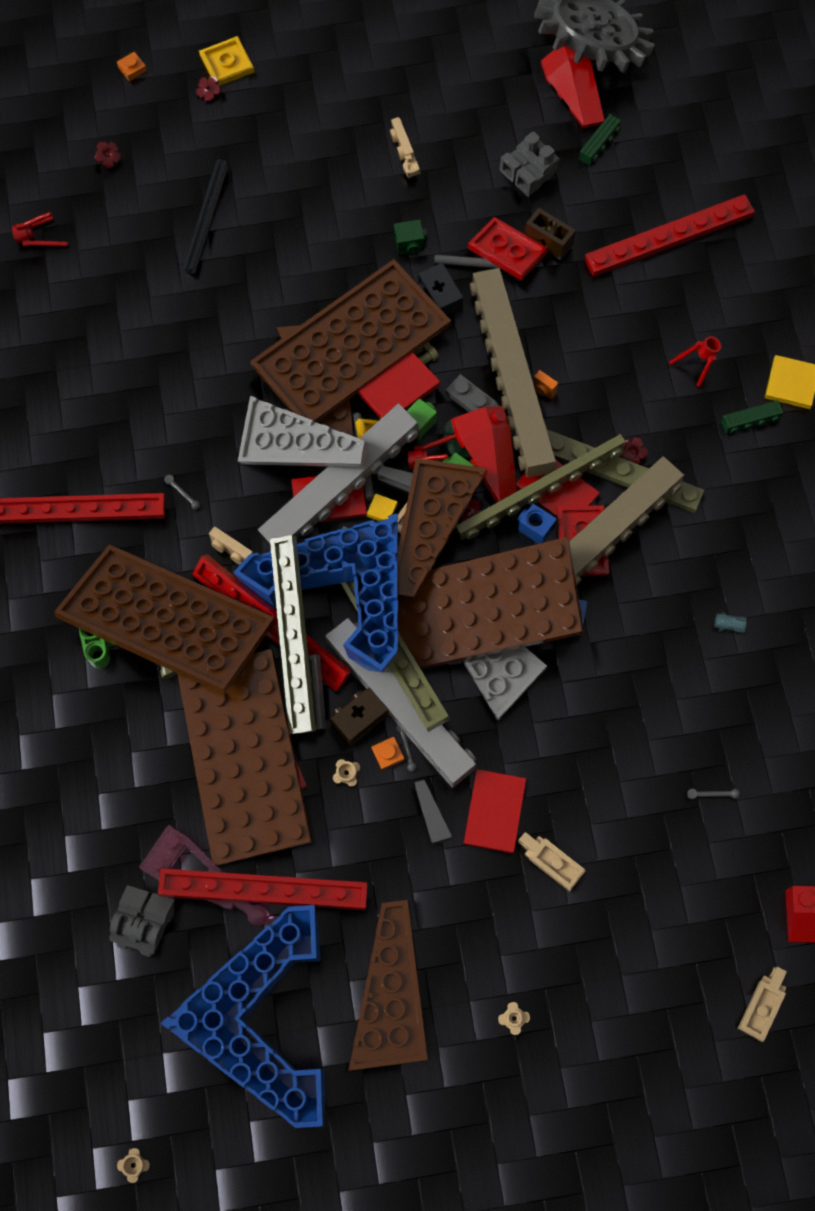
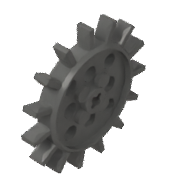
[534,0,655,73]

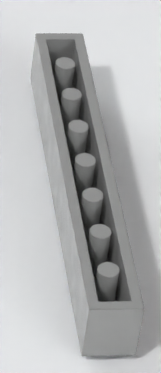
[258,403,420,544]
[325,618,476,788]

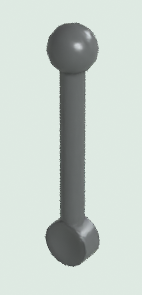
[164,475,200,510]
[397,724,417,772]
[687,789,741,800]

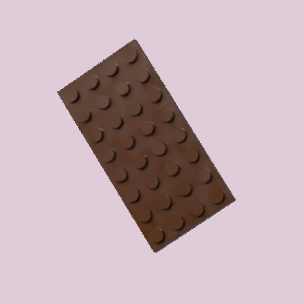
[250,259,451,423]
[398,537,584,670]
[54,545,275,694]
[178,649,313,867]

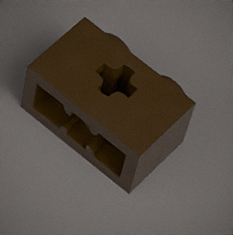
[525,208,576,260]
[331,687,389,746]

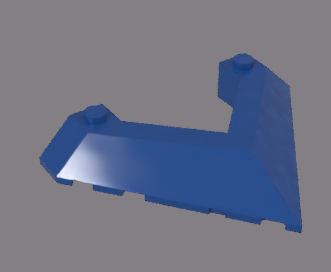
[233,514,398,672]
[160,905,326,1128]

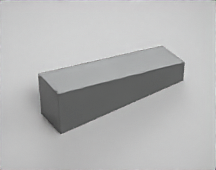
[377,465,413,492]
[415,780,452,845]

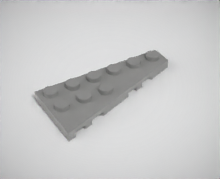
[238,396,369,467]
[462,647,547,721]

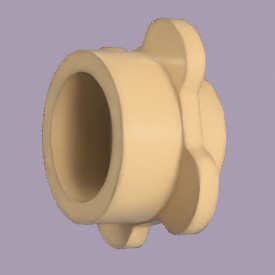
[333,759,360,787]
[498,1002,530,1035]
[117,1148,150,1183]

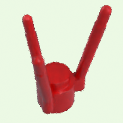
[12,212,69,247]
[669,336,721,387]
[408,434,457,470]

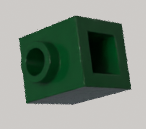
[394,220,428,255]

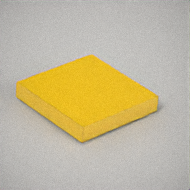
[199,36,254,86]
[765,355,815,409]

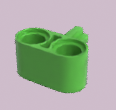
[79,628,116,669]

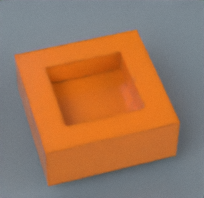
[117,52,147,81]
[533,370,558,399]
[371,737,405,771]

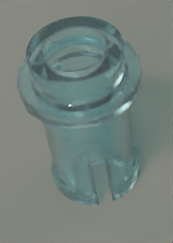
[714,612,747,633]

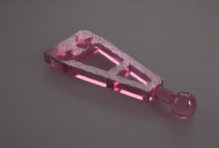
[139,825,268,926]

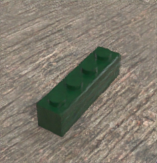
[579,114,621,166]
[721,400,783,434]

